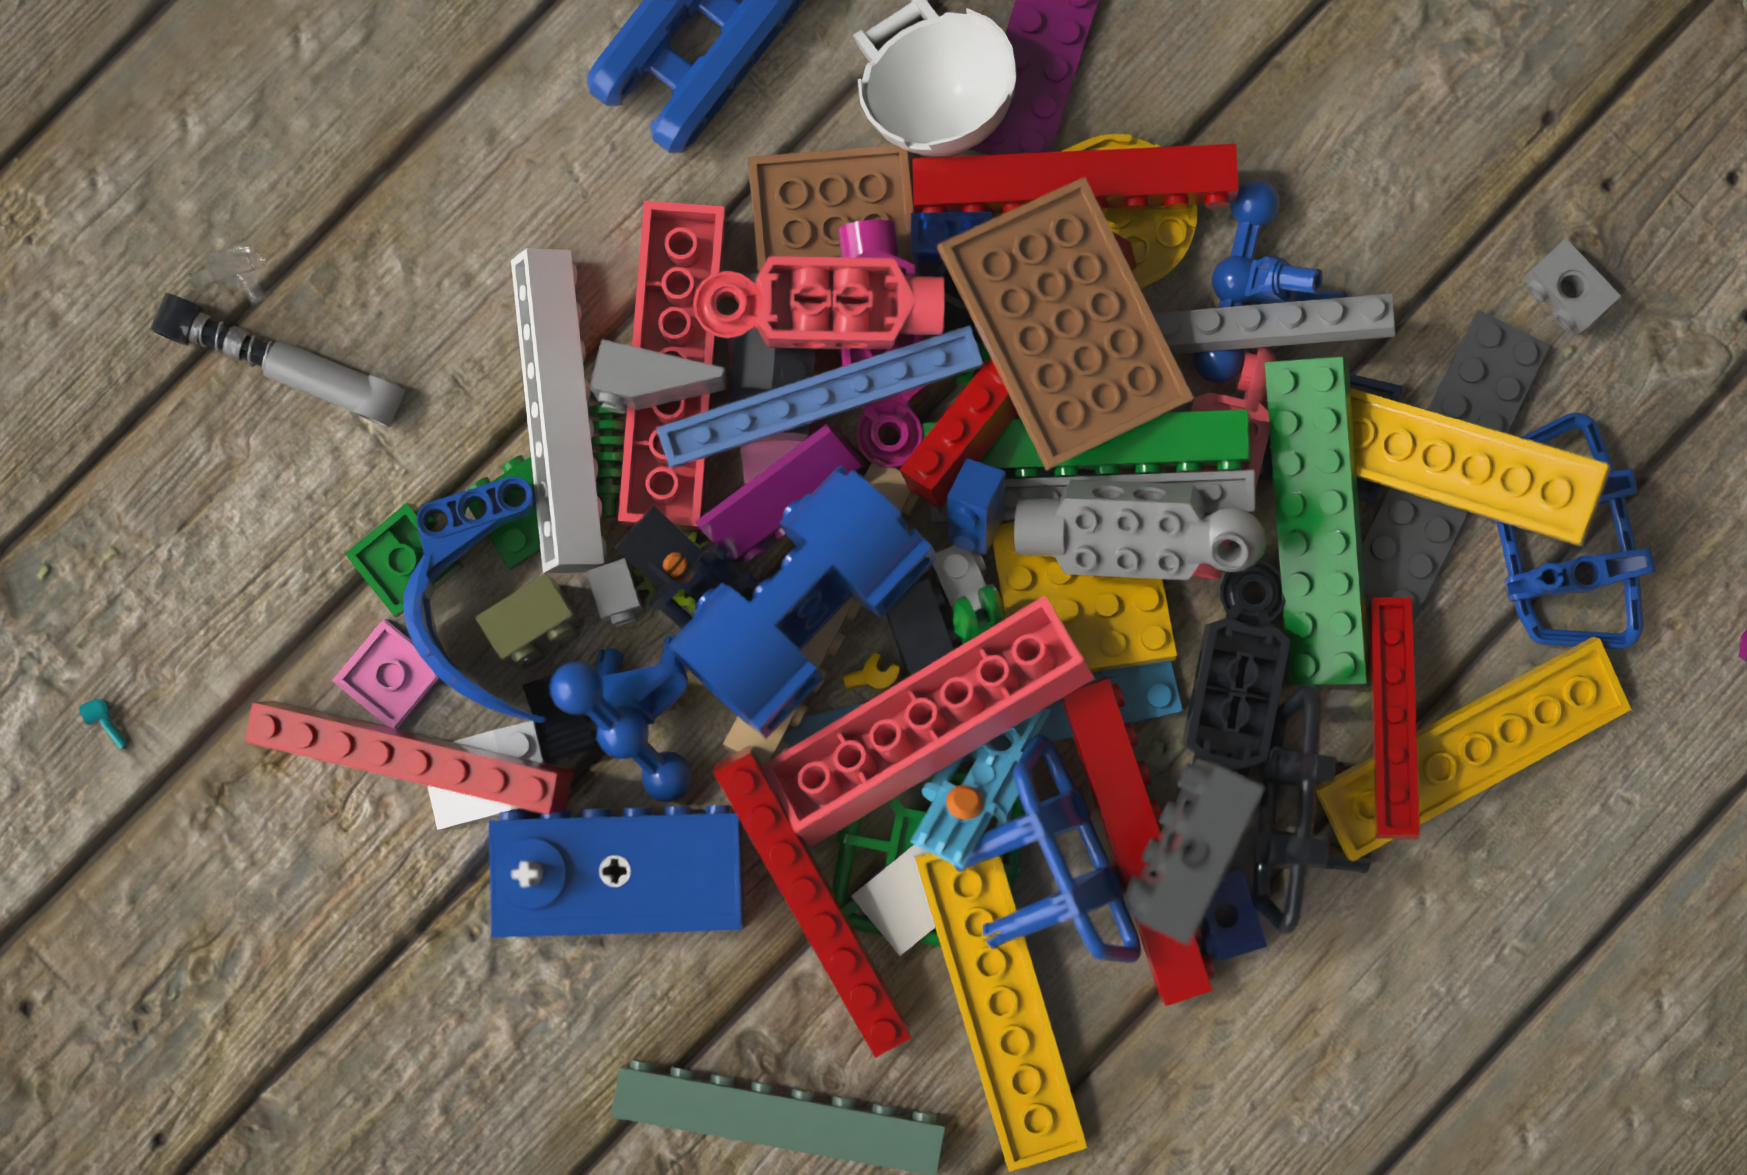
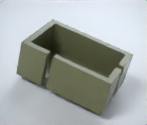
[475,573,585,669]

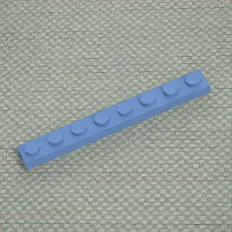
[657,326,983,469]

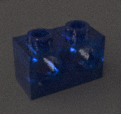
[911,212,994,262]

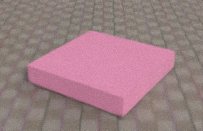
[332,618,440,729]

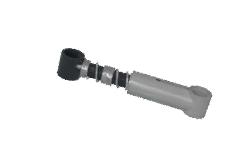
[150,293,405,428]

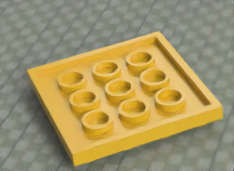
[991,522,1177,672]

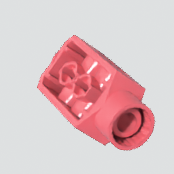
[693,256,944,350]

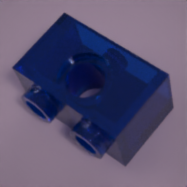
[1201,868,1267,961]

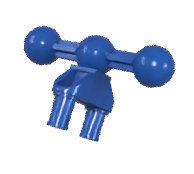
[1194,178,1348,383]
[551,635,692,802]

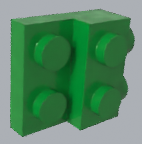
[467,455,541,570]
[345,503,464,617]

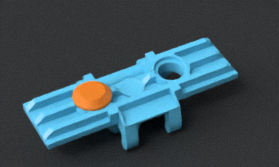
[911,708,1051,869]

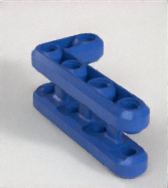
[587,0,805,154]

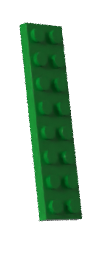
[1265,356,1371,685]

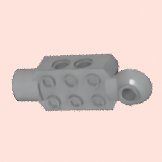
[1014,479,1267,580]

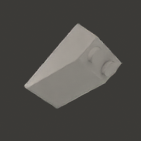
[590,339,728,413]

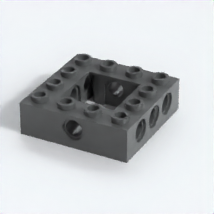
[1123,758,1264,945]

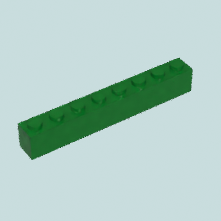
[923,409,1252,479]

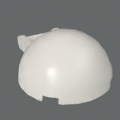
[853,0,1017,156]

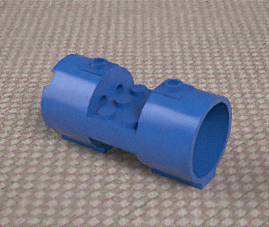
[667,465,937,739]

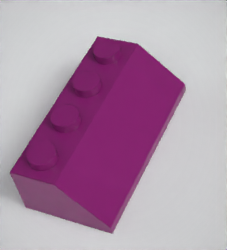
[695,424,868,564]

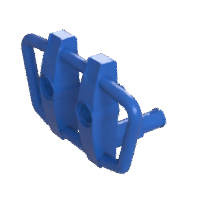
[1490,413,1656,649]
[954,734,1141,963]

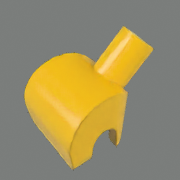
[842,652,904,693]

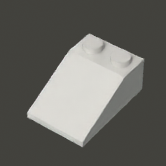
[428,721,548,830]

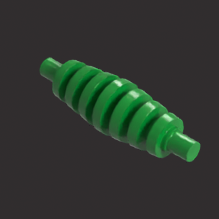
[588,390,626,518]

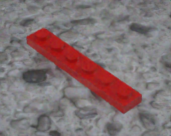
[1369,597,1420,839]

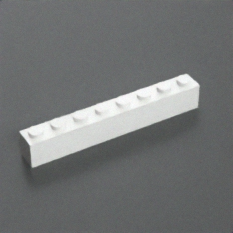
[511,248,606,573]

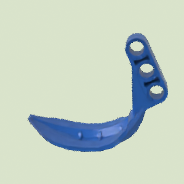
[403,477,547,723]

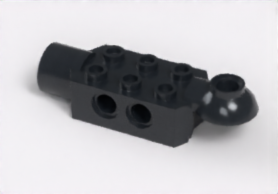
[1182,560,1290,780]

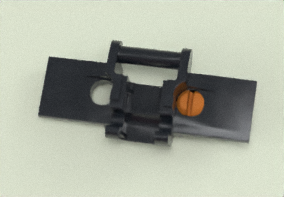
[614,505,758,629]

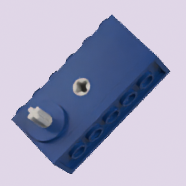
[489,805,745,938]

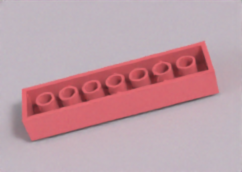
[618,201,727,532]
[761,596,1095,847]

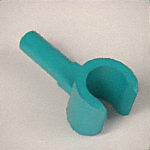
[79,699,128,749]

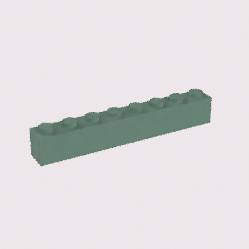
[611,1059,945,1175]

